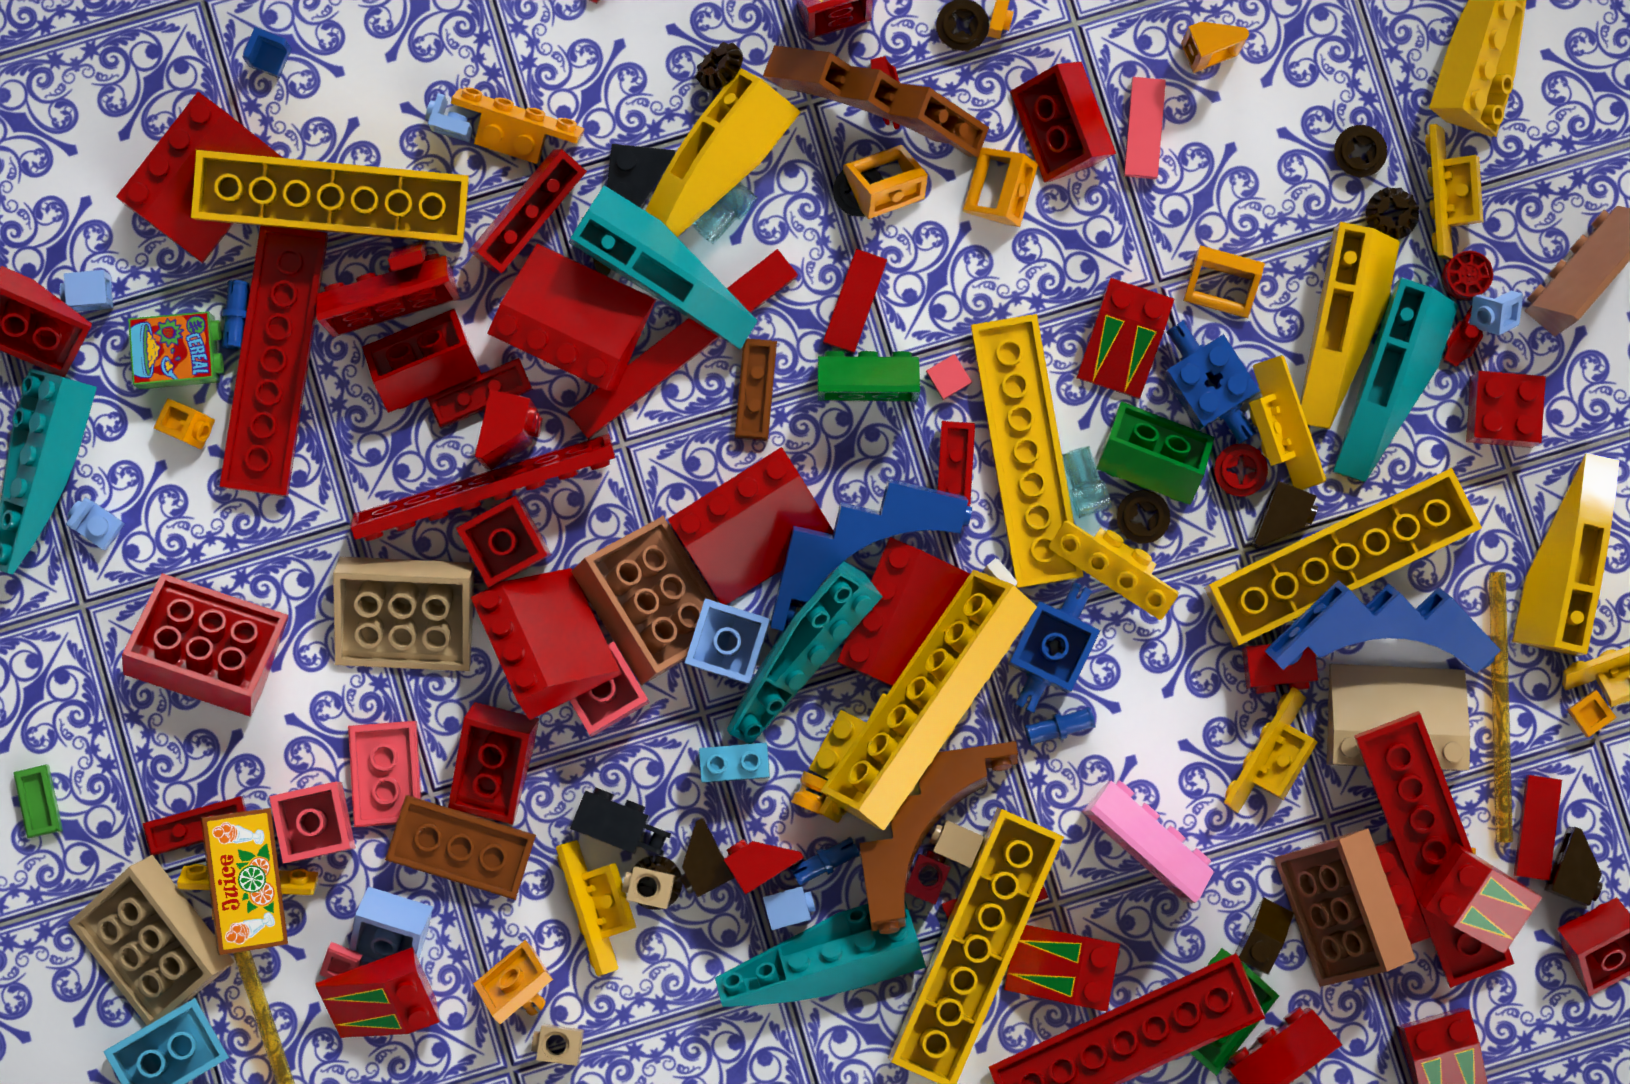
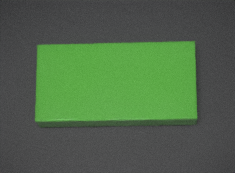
[13,764,63,838]

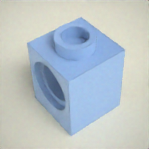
[60,270,113,312]
[763,886,816,930]

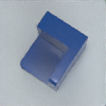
[242,27,292,79]

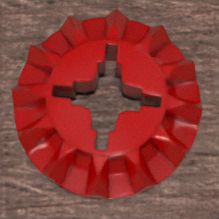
[1213,443,1268,497]

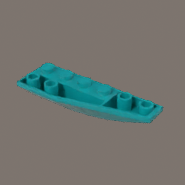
[568,185,758,349]
[1333,277,1459,483]
[0,368,97,574]
[726,561,883,744]
[715,901,926,1007]

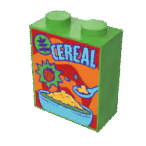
[128,311,224,390]

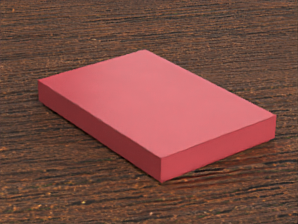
[348,721,422,827]

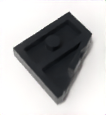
[607,144,676,209]

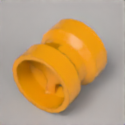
[791,771,827,815]

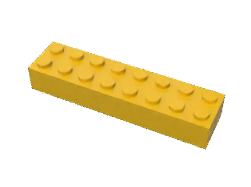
[191,150,469,244]
[1204,468,1482,648]
[821,569,1037,831]
[888,807,1064,1084]

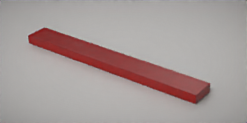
[567,249,798,440]

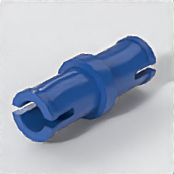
[221,280,249,350]
[1024,707,1096,746]
[790,836,860,886]

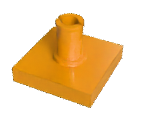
[473,940,553,1024]

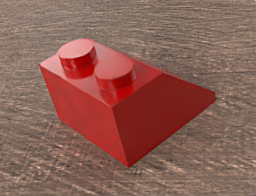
[724,839,804,895]
[1557,897,1630,997]

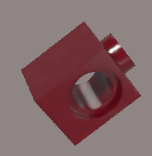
[905,850,951,905]

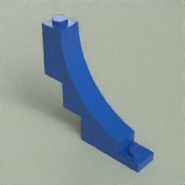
[770,478,972,631]
[1265,580,1501,674]

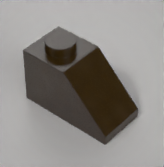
[1250,481,1318,549]
[680,818,734,897]
[1544,827,1603,906]
[1235,897,1294,975]

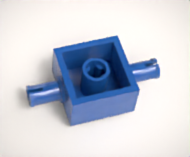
[1163,321,1260,444]
[1008,582,1101,713]

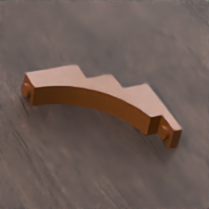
[763,45,989,158]
[859,741,1018,934]

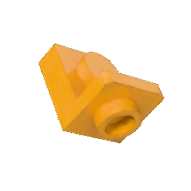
[154,398,215,449]

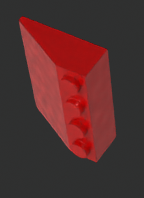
[116,92,283,263]
[487,244,657,391]
[316,253,461,337]
[668,447,833,605]
[837,537,970,687]
[471,568,622,720]
[122,573,288,717]

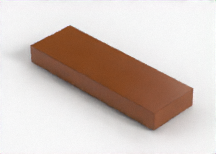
[735,338,777,441]

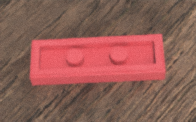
[1124,77,1166,179]

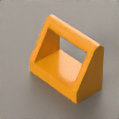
[1181,22,1249,73]
[843,145,928,219]
[962,147,1038,227]
[1183,245,1265,319]

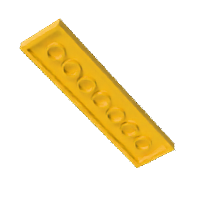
[971,314,1084,589]

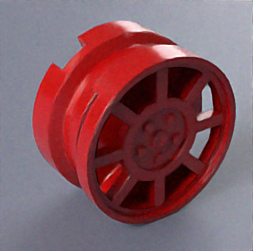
[1441,251,1493,301]

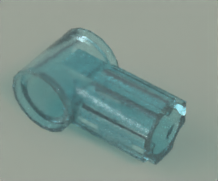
[692,182,758,244]
[1062,446,1111,518]

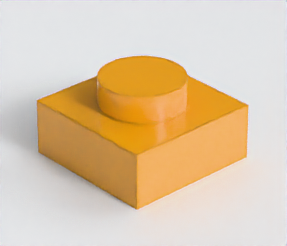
[987,0,1014,39]
[1567,690,1617,737]

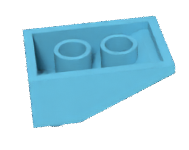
[103,998,229,1084]

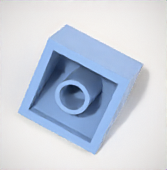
[685,598,770,685]
[349,886,433,965]

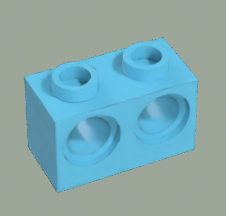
[699,743,770,783]

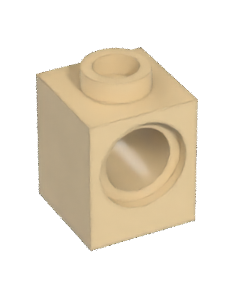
[929,820,984,868]
[622,866,675,909]
[531,1024,584,1066]

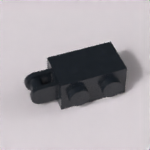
[570,787,671,856]

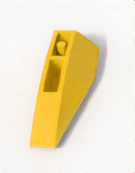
[1429,0,1527,137]
[645,68,801,237]
[1300,222,1400,429]
[1512,453,1619,657]

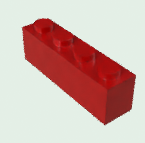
[469,149,587,274]

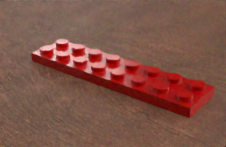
[219,226,329,497]
[351,433,615,541]
[1354,711,1515,988]
[989,953,1266,1084]

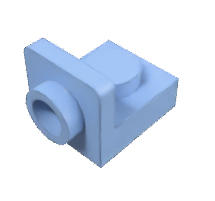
[425,93,473,143]
[1470,290,1523,335]
[66,498,125,551]

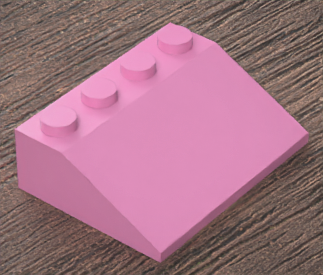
[1081,780,1214,903]

